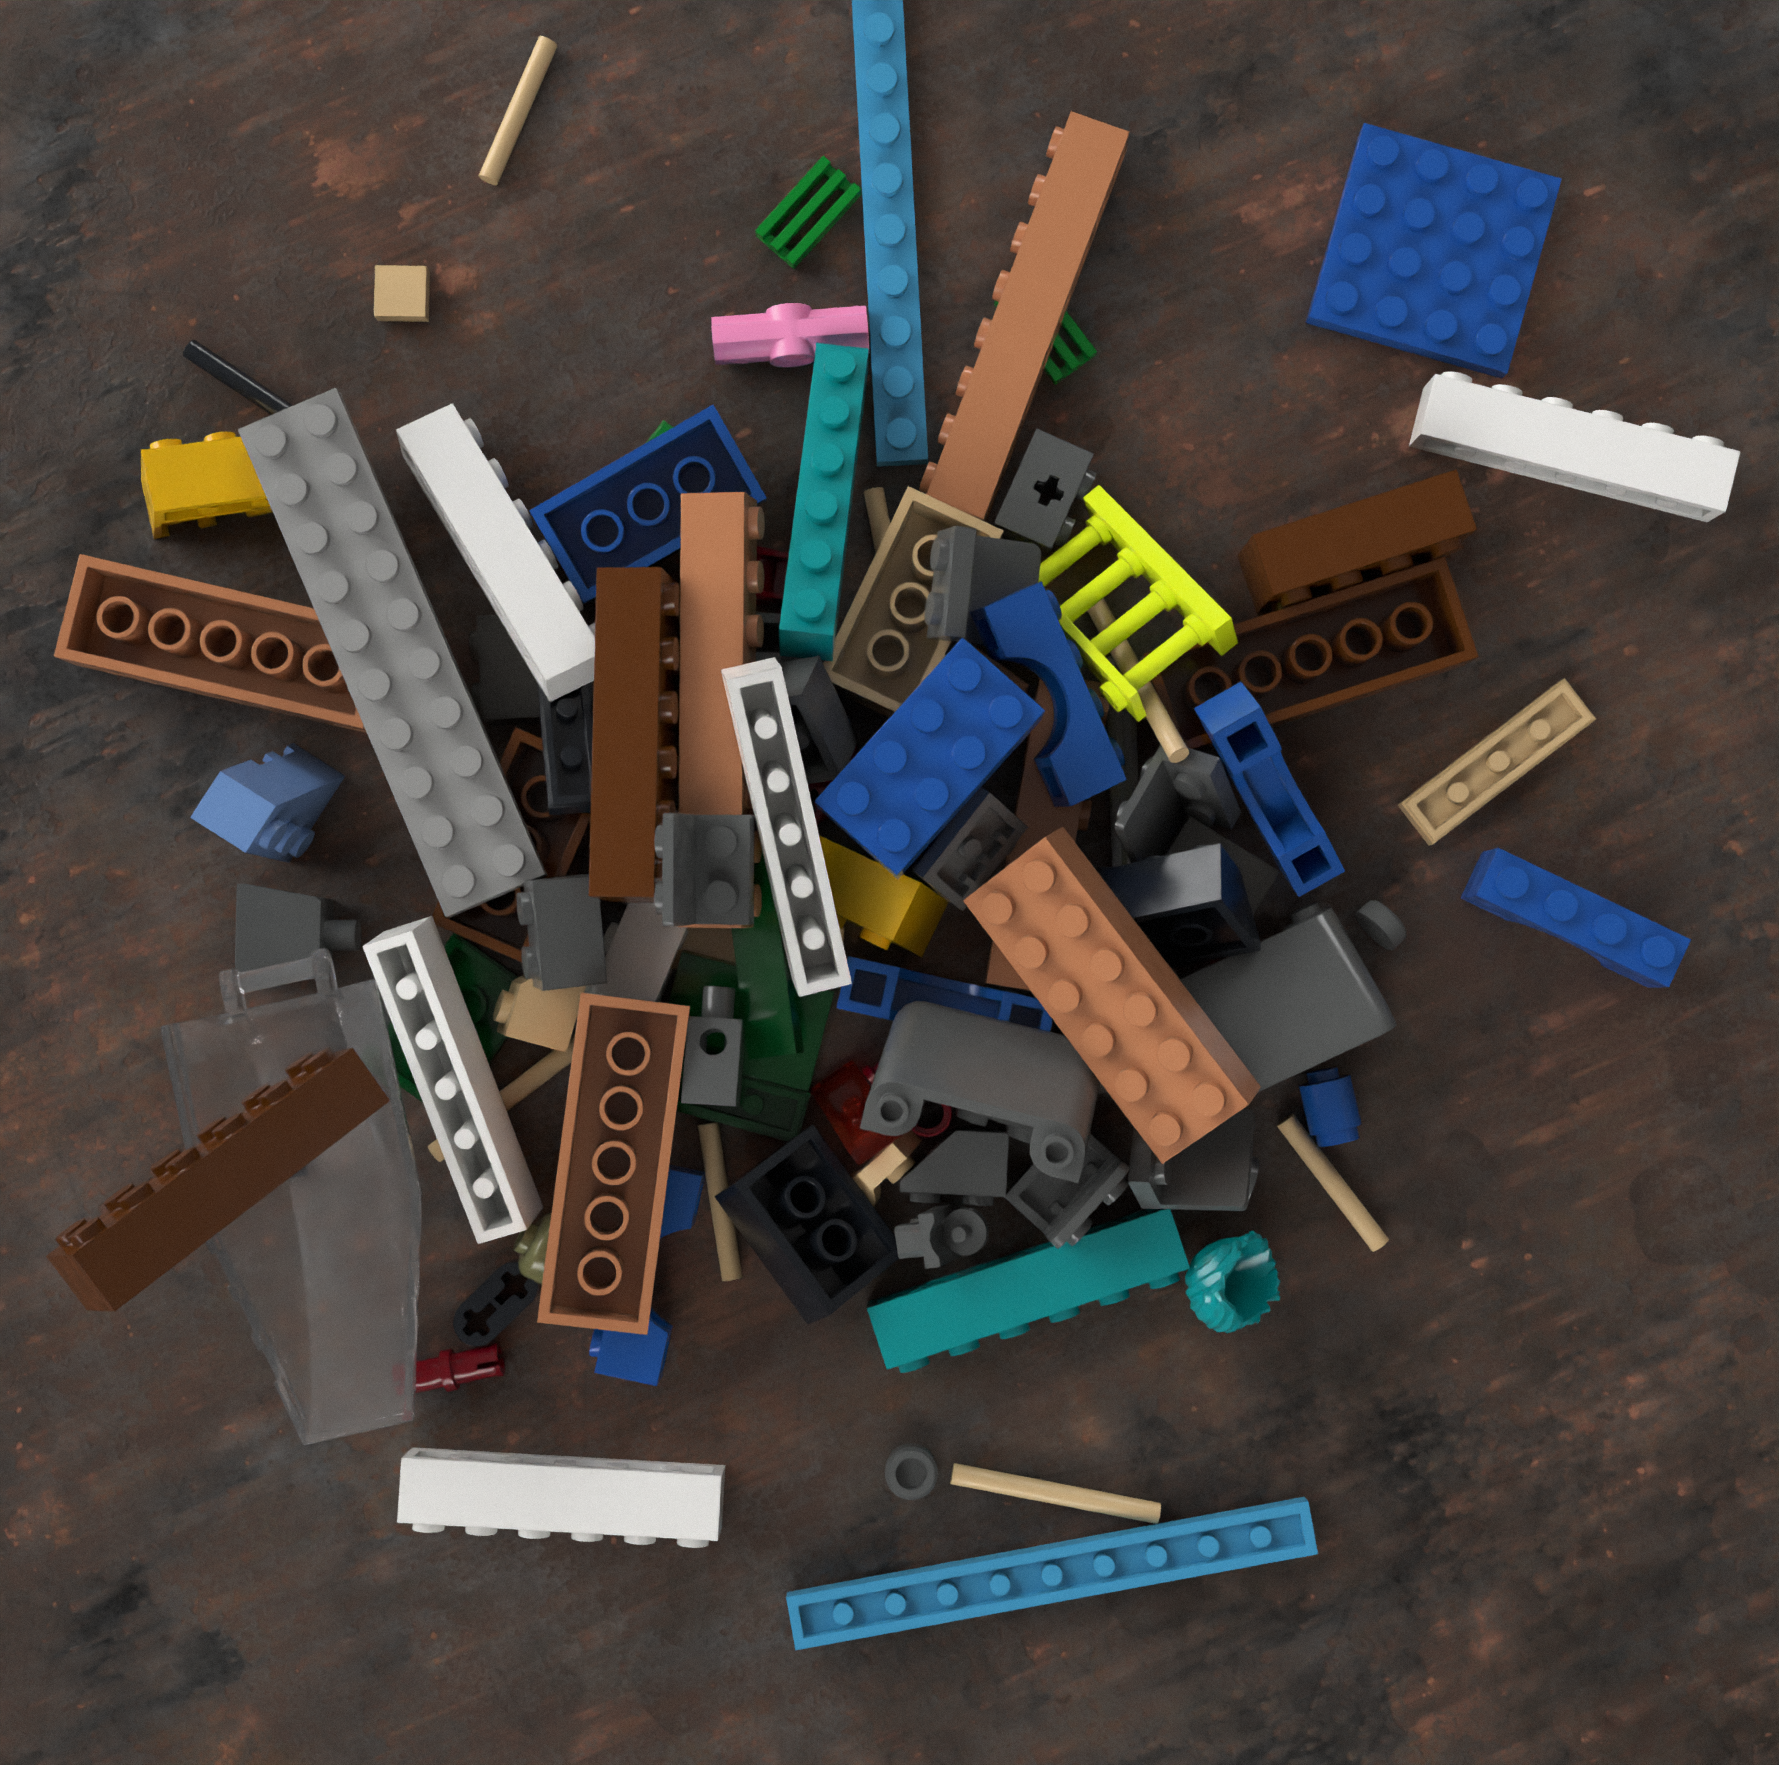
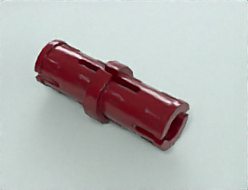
[393,1342,505,1398]

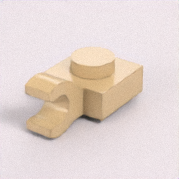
[850,1130,922,1207]

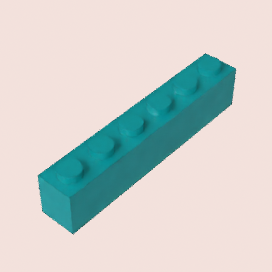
[779,343,869,661]
[867,1209,1190,1373]

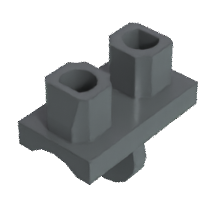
[895,1201,989,1269]

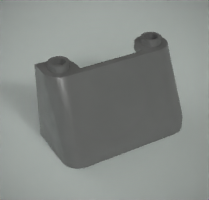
[1171,902,1397,1092]
[860,1001,1100,1183]

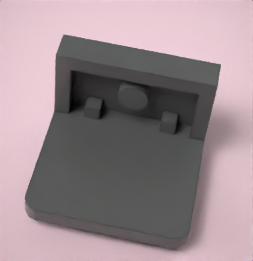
[925,526,1041,646]
[1004,1133,1130,1249]

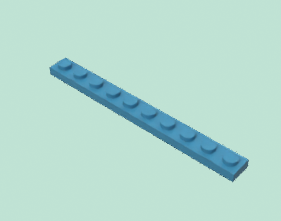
[852,0,928,467]
[786,1497,1318,1651]

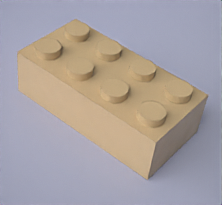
[823,486,1004,718]

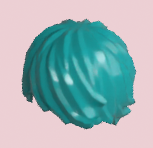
[1185,1231,1281,1334]

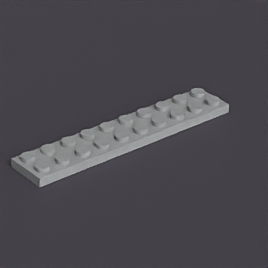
[238,388,548,918]

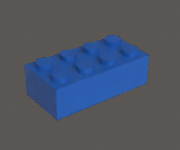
[529,404,767,604]
[814,637,1045,879]

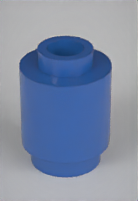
[1298,1067,1362,1147]

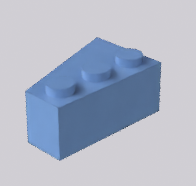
[190,743,345,863]

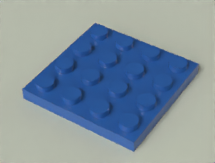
[1306,123,1562,379]

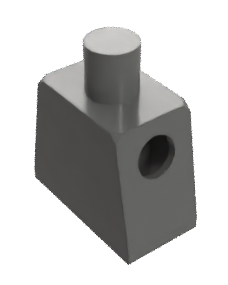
[234,883,362,984]
[681,986,745,1107]

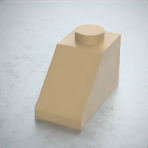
[493,975,586,1053]

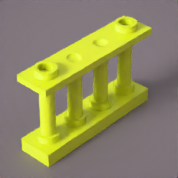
[1038,485,1238,722]

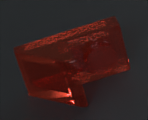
[810,1060,902,1165]

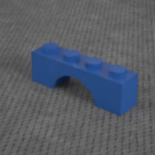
[970,581,1127,807]
[1194,682,1345,897]
[1461,848,1691,988]
[836,956,1053,1032]
[589,1164,705,1386]

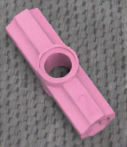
[711,303,869,367]

